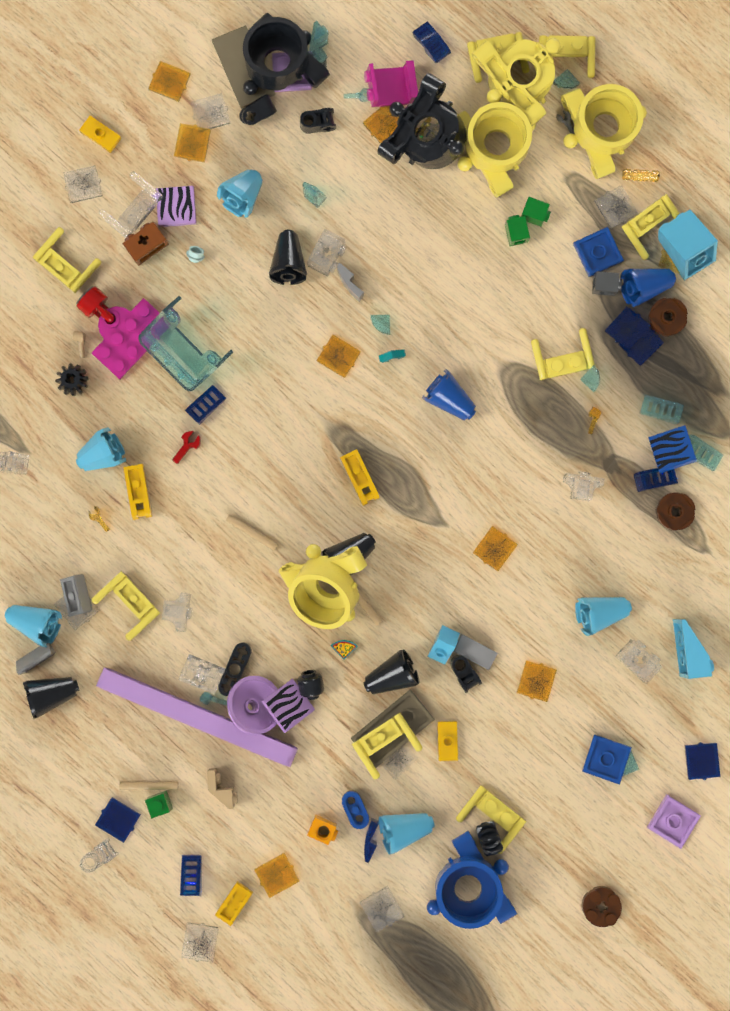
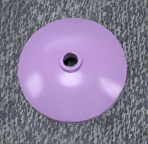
[227,676,278,735]

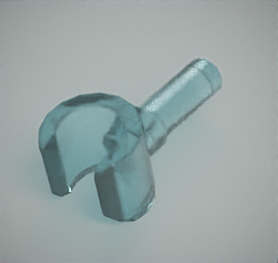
[344,88,369,102]
[200,692,227,706]

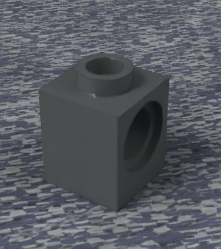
[592,271,622,296]

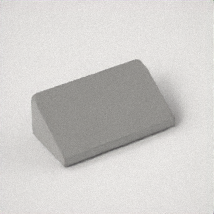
[60,574,92,617]
[16,643,56,675]

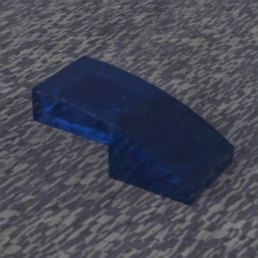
[412,21,451,63]
[364,818,379,863]

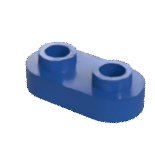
[342,791,369,829]

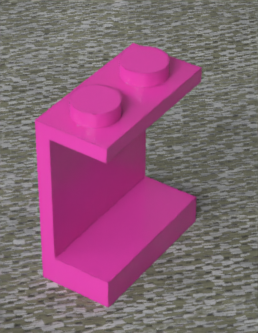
[364,60,418,107]

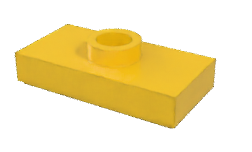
[79,115,121,153]
[437,721,458,761]
[215,881,253,926]

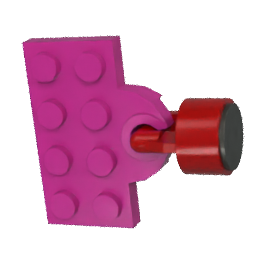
[76,286,172,379]

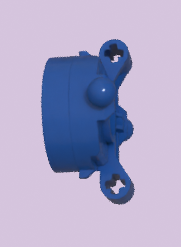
[427,831,517,929]

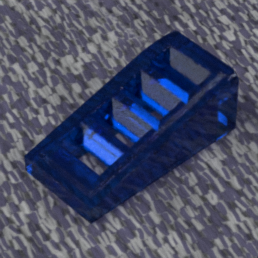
[185,385,227,425]
[634,468,678,492]
[180,855,202,896]

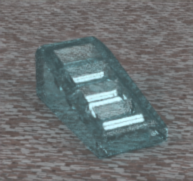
[302,182,326,208]
[640,395,684,424]
[689,435,723,471]

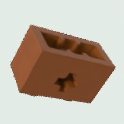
[122,222,169,266]

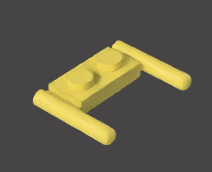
[467,32,530,83]
[539,35,595,78]
[621,194,679,260]
[32,227,101,293]
[531,328,595,380]
[91,571,160,641]
[351,713,423,780]
[456,785,527,854]

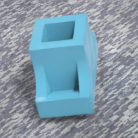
[427,625,460,665]

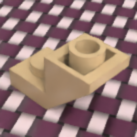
[207,768,238,809]

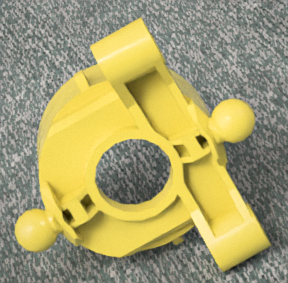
[472,38,561,127]
[561,84,647,179]
[457,102,536,198]
[279,544,367,629]

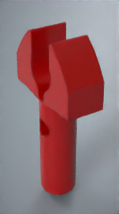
[172,431,201,464]

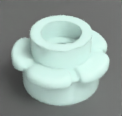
[186,246,205,263]

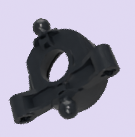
[243,13,330,95]
[377,73,466,169]

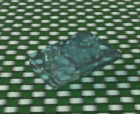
[309,21,329,67]

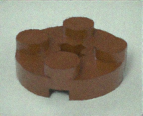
[648,298,688,337]
[655,493,696,531]
[582,886,622,927]

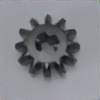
[55,363,89,396]
[476,821,503,856]

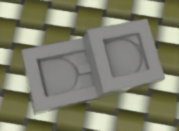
[337,263,364,302]
[454,634,498,670]

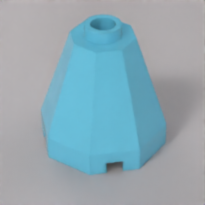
[217,170,263,217]
[76,427,126,471]

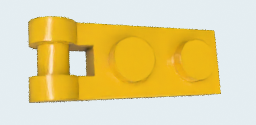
[340,449,380,506]
[123,464,152,520]

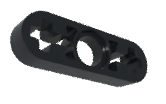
[218,642,252,696]

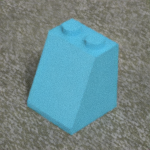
[658,210,718,281]

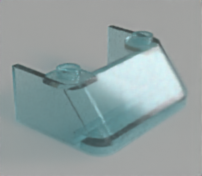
[138,296,233,391]

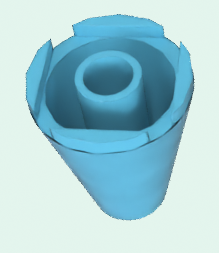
[575,597,632,636]
[5,605,62,648]
[378,813,435,855]

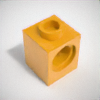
[307,815,338,845]

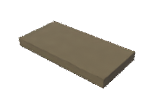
[212,25,275,109]
[351,689,435,768]

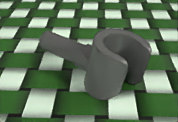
[556,111,575,134]

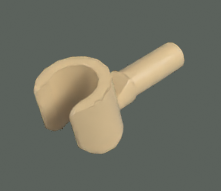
[73,331,86,358]

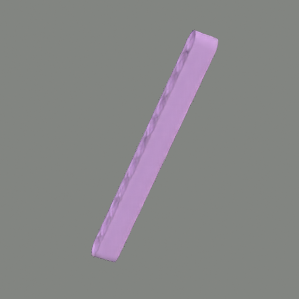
[96,667,298,767]

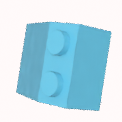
[673,619,714,679]

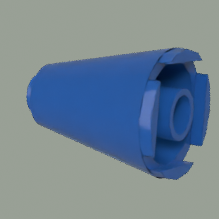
[620,269,676,307]
[422,369,476,420]

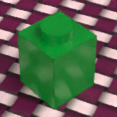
[521,197,551,227]
[505,215,530,246]
[145,790,173,819]

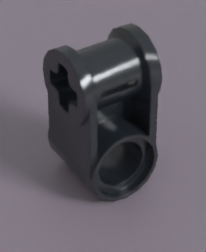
[239,94,277,125]
[300,108,337,134]
[450,655,482,693]

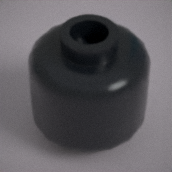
[297,670,324,700]

